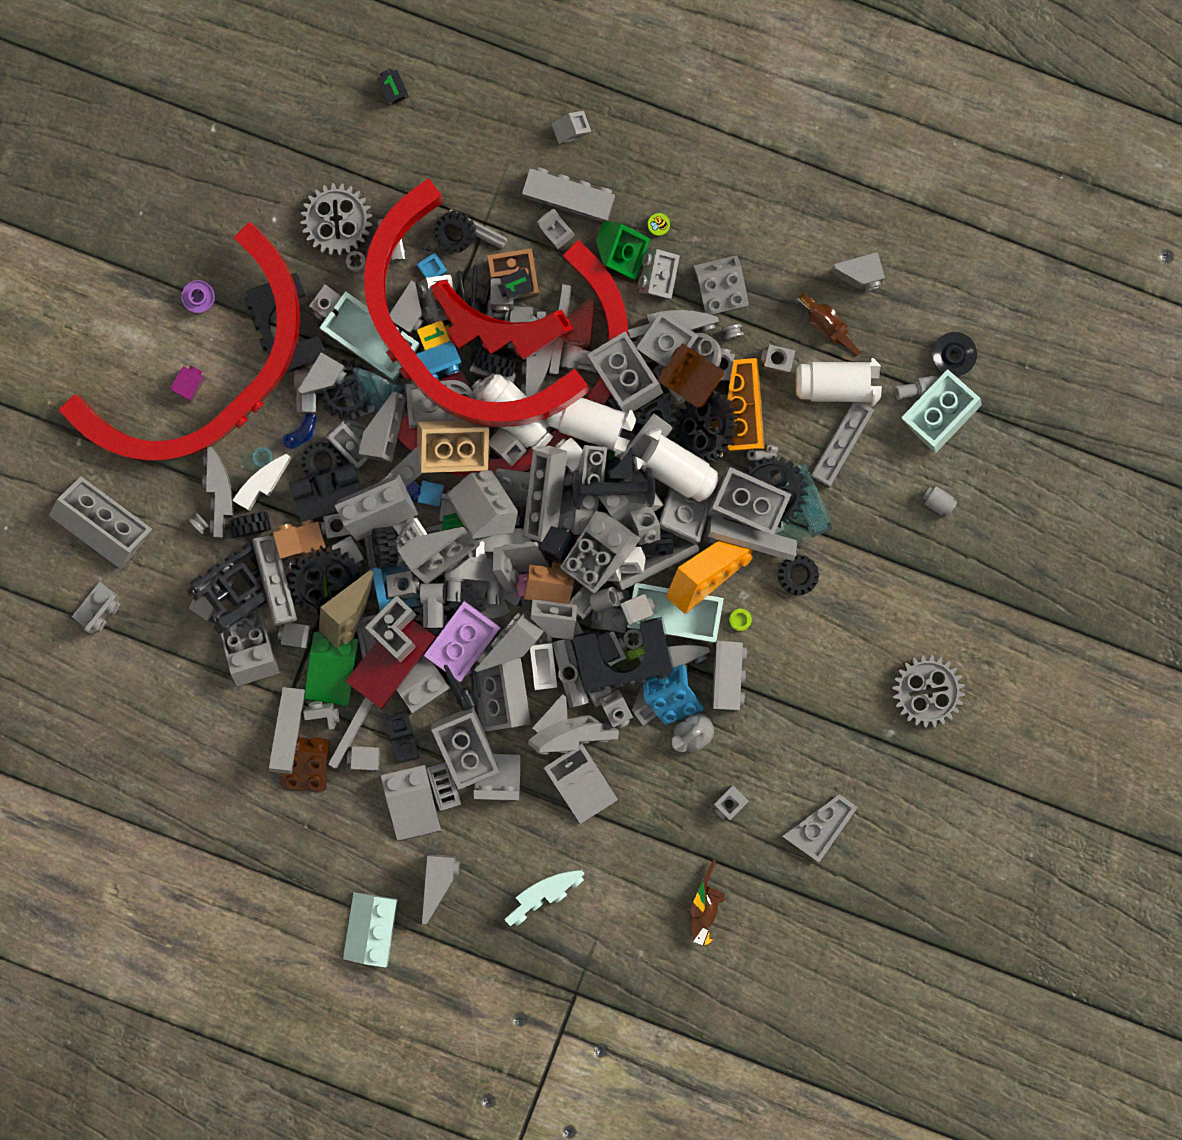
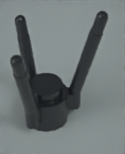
[457,264,491,313]
[441,664,480,710]

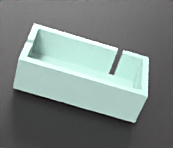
[320,291,420,382]
[627,583,724,643]

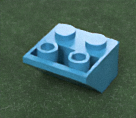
[416,341,463,380]

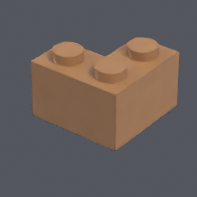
[487,248,539,299]
[273,519,327,561]
[524,561,574,604]

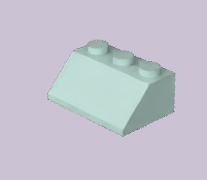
[901,369,982,453]
[343,892,398,967]

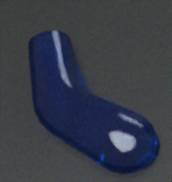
[282,414,317,449]

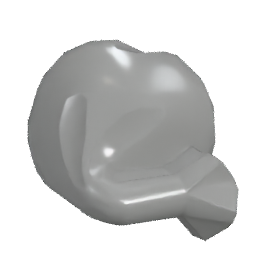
[672,712,714,753]

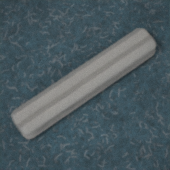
[448,210,507,249]

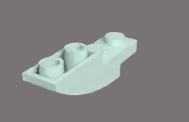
[504,870,585,926]

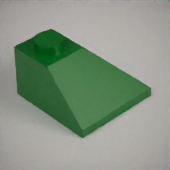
[596,220,650,280]

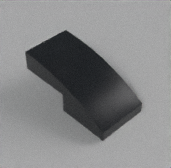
[386,712,419,764]

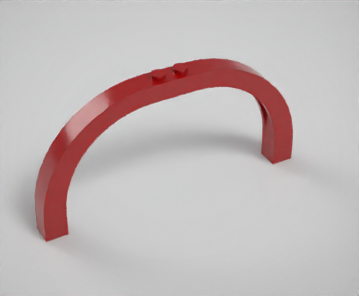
[364,178,590,427]
[59,222,300,461]
[397,240,628,478]

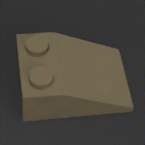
[319,570,374,648]

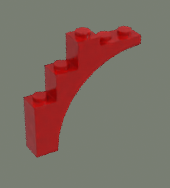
[430,280,573,359]

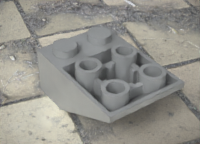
[560,511,641,593]
[221,607,280,686]
[475,610,544,672]
[544,743,618,824]

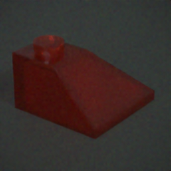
[560,299,595,349]

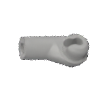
[747,444,778,461]

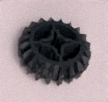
[317,360,377,420]

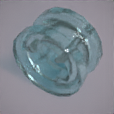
[253,447,274,468]

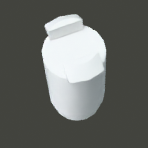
[796,358,882,406]
[475,374,553,449]
[547,397,636,456]
[632,428,719,502]

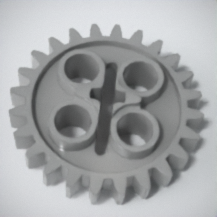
[300,183,373,256]
[892,655,965,728]

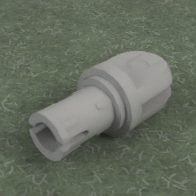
[895,376,939,400]

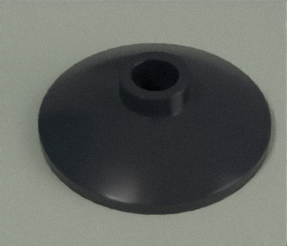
[932,332,977,377]

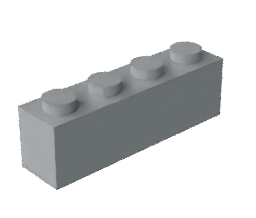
[522,167,615,222]
[523,446,567,542]

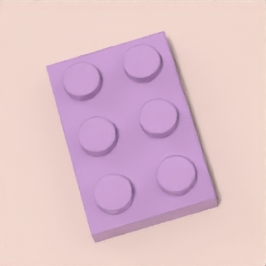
[424,601,500,682]

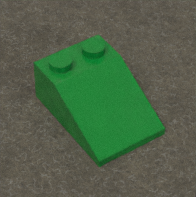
[304,632,360,706]

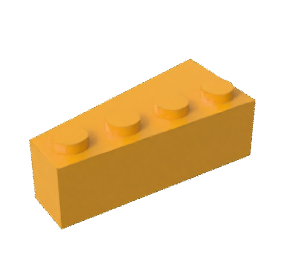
[723,358,765,453]
[666,540,753,614]

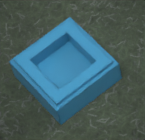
[416,253,447,278]
[417,480,445,507]

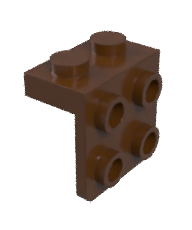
[657,343,724,408]
[281,737,329,791]

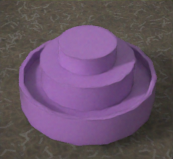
[182,280,215,314]

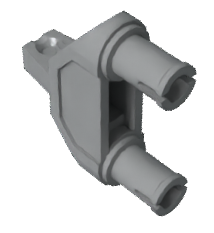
[445,541,501,605]

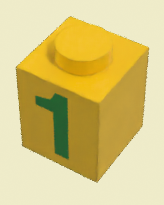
[417,320,450,350]

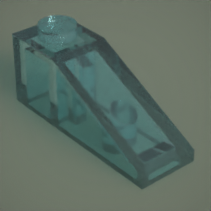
[353,367,405,412]
[788,464,832,537]

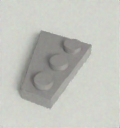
[782,794,858,862]

